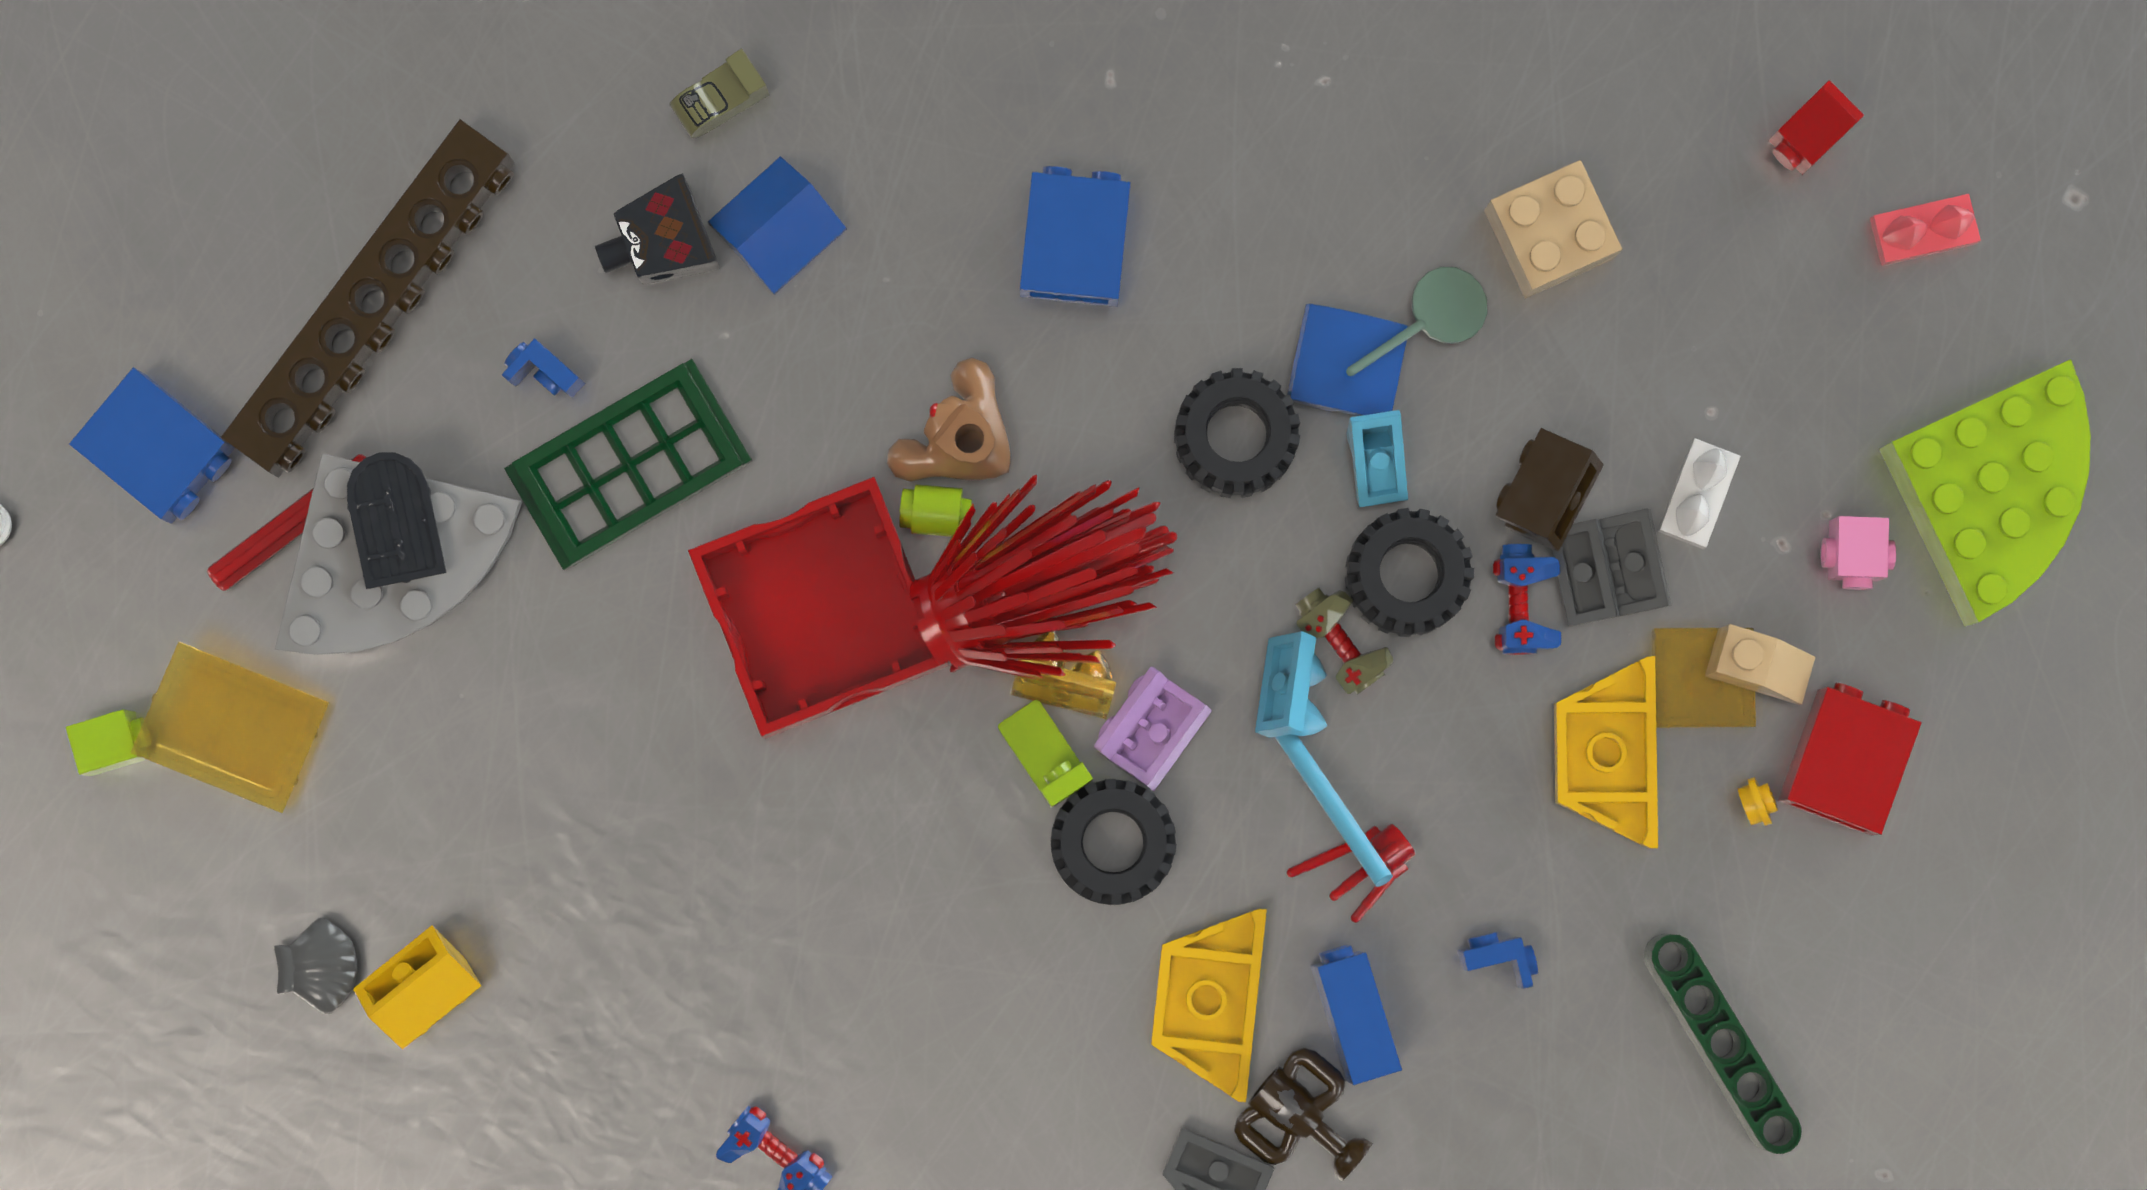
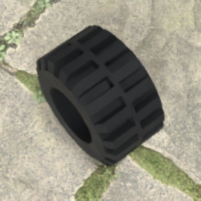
[1174,368,1300,498]
[1345,508,1474,637]
[1051,779,1177,905]

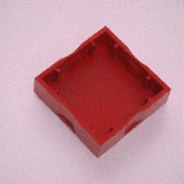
[688,477,950,739]

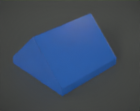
[708,156,847,295]

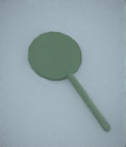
[1346,267,1488,376]

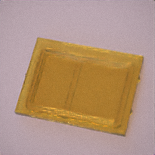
[131,641,329,814]

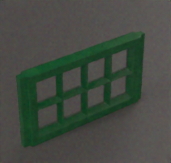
[504,359,752,571]

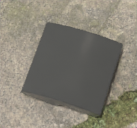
[1552,508,1672,626]

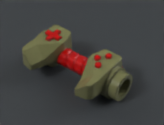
[1295,588,1393,695]

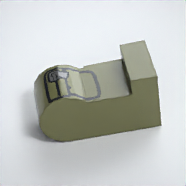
[670,48,770,138]

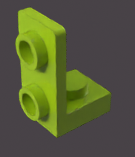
[998,700,1093,808]

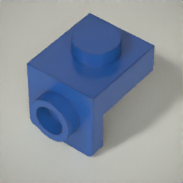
[1458,932,1538,989]

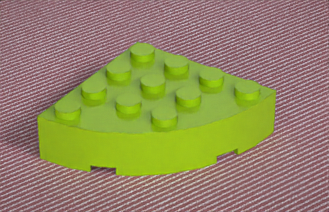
[1879,359,2091,627]

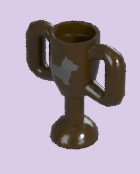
[1234,1048,1373,1182]

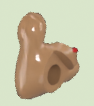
[887,358,1011,482]

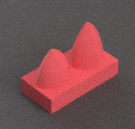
[1870,194,1981,266]

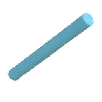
[1275,734,1393,887]

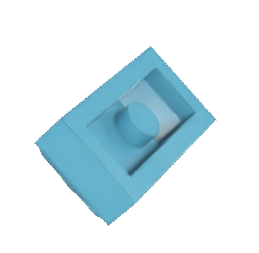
[1346,410,1408,508]

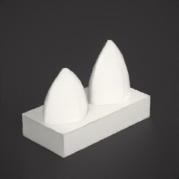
[1657,438,1741,549]

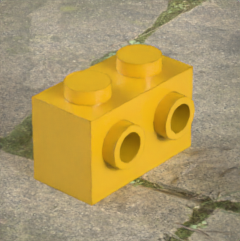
[353,925,481,1050]

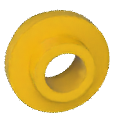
[1737,777,1778,826]

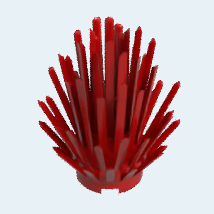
[910,475,1177,680]

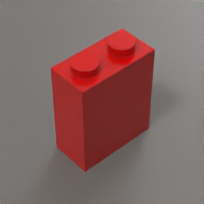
[1778,682,1922,836]

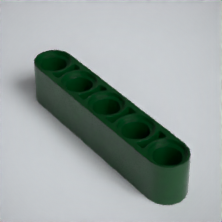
[1644,934,1802,1154]

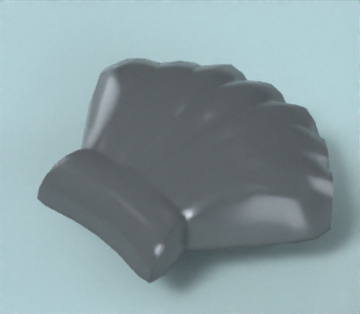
[274,918,358,1014]

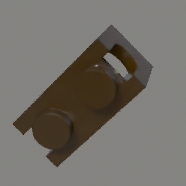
[1495,428,1604,552]

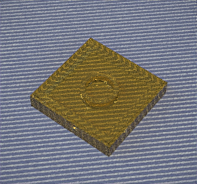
[1652,628,1756,728]

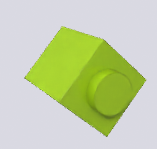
[65,709,151,776]

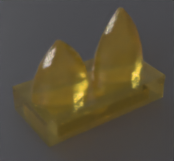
[1010,632,1116,719]

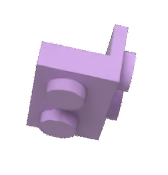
[1094,667,1212,791]

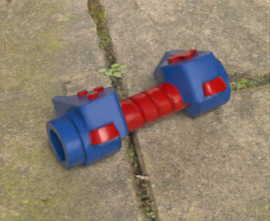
[1493,544,1562,655]
[716,1105,833,1190]

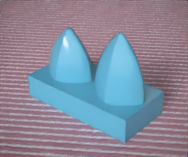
[1255,631,1328,738]

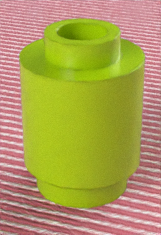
[899,484,972,537]

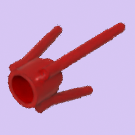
[1286,824,1416,923]

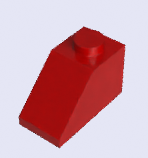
[1768,80,1864,175]

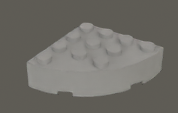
[275,454,523,655]

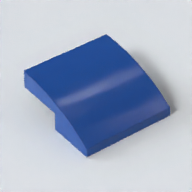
[1287,304,1409,416]

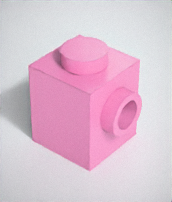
[1821,516,1896,590]

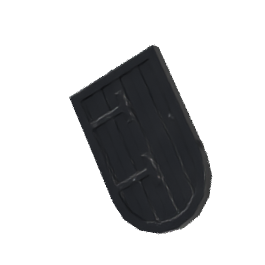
[347,452,447,589]

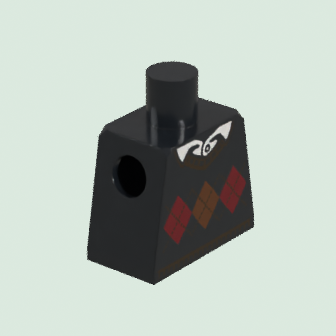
[595,173,720,284]

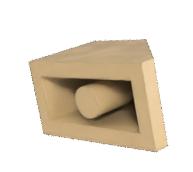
[1705,624,1815,705]

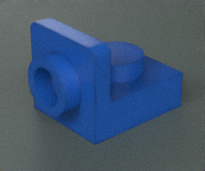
[502,338,586,398]

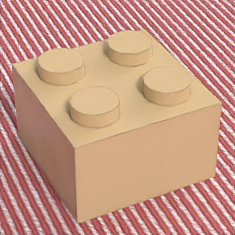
[1484,160,1622,299]

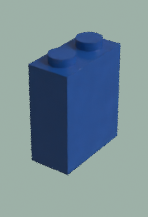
[1020,166,1131,307]
[69,367,235,524]
[1311,945,1402,1085]

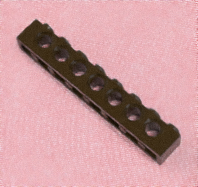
[221,119,514,478]

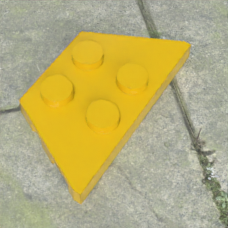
[1554,656,1658,849]
[1151,909,1267,1102]

